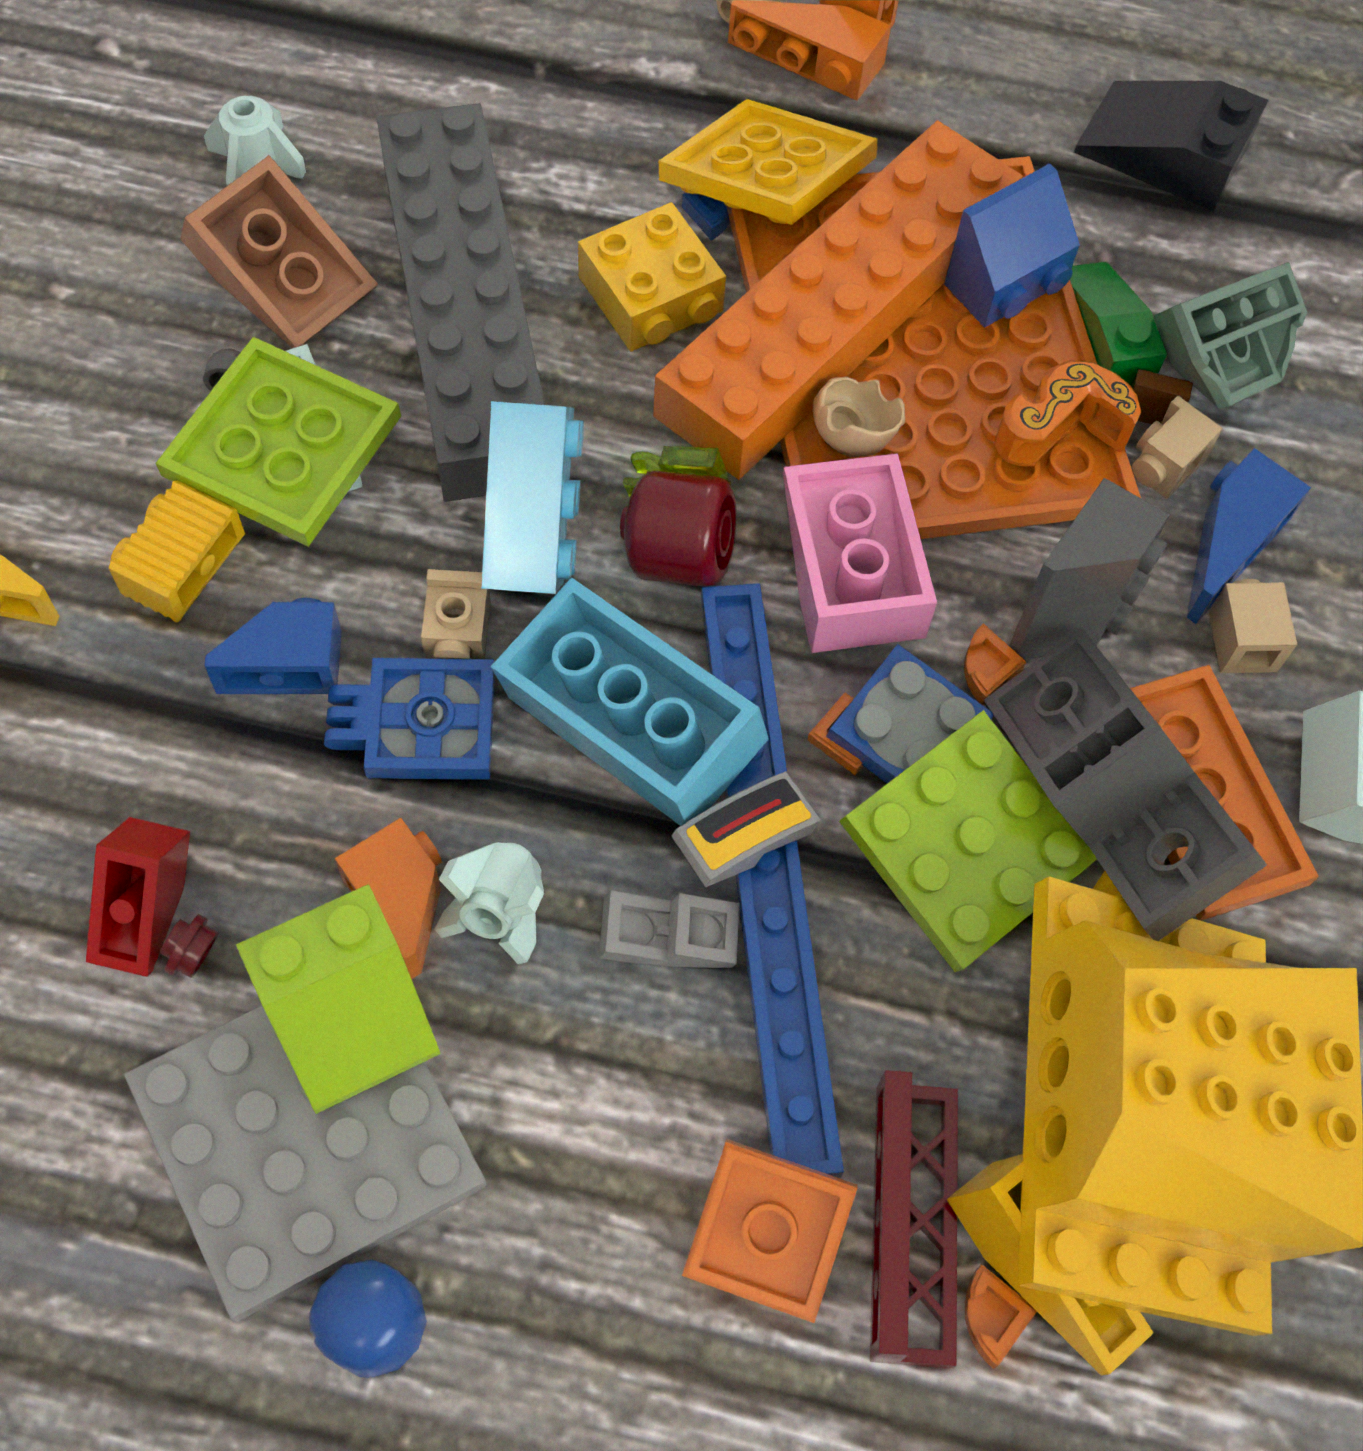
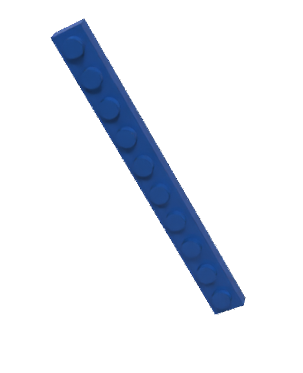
[701,583,844,1178]

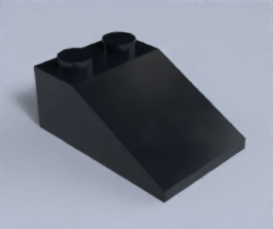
[1074,81,1269,211]

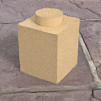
[1209,579,1297,673]

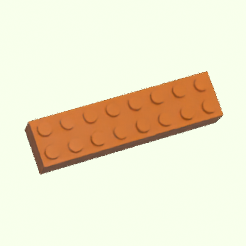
[653,120,1023,480]

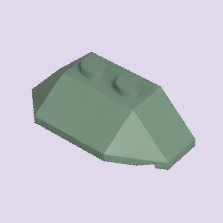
[1153,262,1307,409]

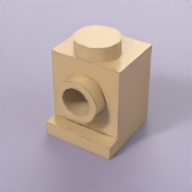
[1132,396,1223,499]
[421,569,491,659]

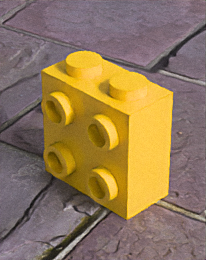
[578,202,726,352]

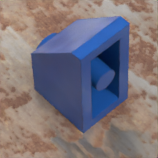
[205,598,342,694]

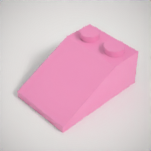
[783,453,937,653]

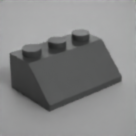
[1009,478,1170,659]

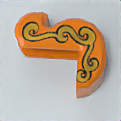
[995,361,1141,466]

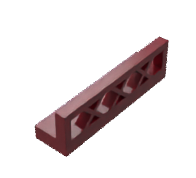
[870,1070,958,1369]

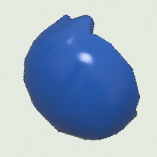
[309,1259,427,1378]

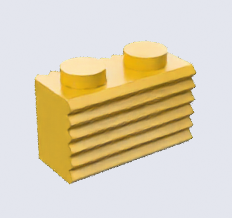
[108,480,245,622]

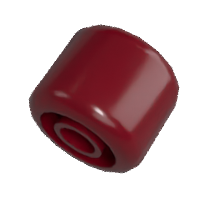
[620,471,737,586]

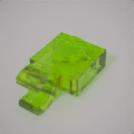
[622,446,731,497]

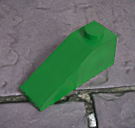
[1070,261,1167,386]

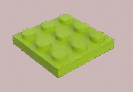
[155,337,401,547]
[839,710,1097,972]

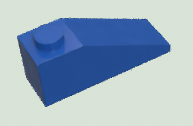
[1187,448,1311,624]

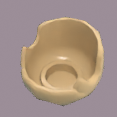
[812,377,905,457]

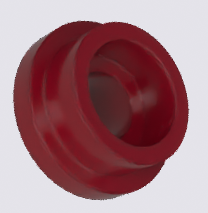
[160,914,219,978]

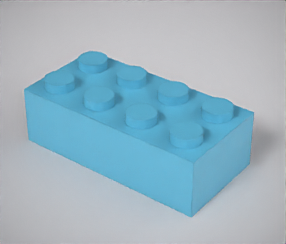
[491,577,769,826]

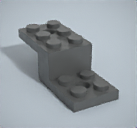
[984,627,1267,941]

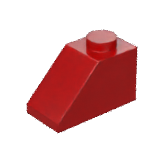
[86,817,190,977]

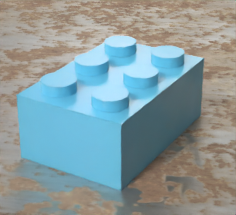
[481,401,584,594]

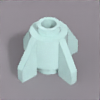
[204,96,306,186]
[434,842,544,964]

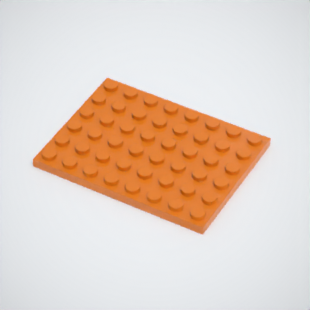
[726,156,1141,539]

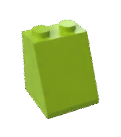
[236,884,441,1114]

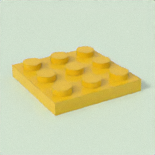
[658,99,877,225]

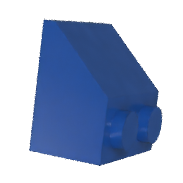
[944,164,1080,328]

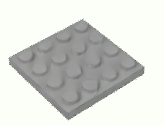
[124,1005,487,1323]

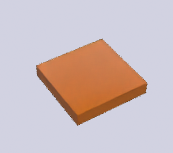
[682,1139,858,1323]

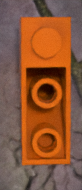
[728,0,891,101]

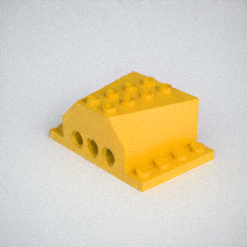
[1017,876,1363,1336]

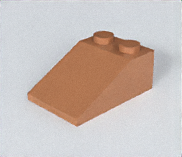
[181,155,378,348]

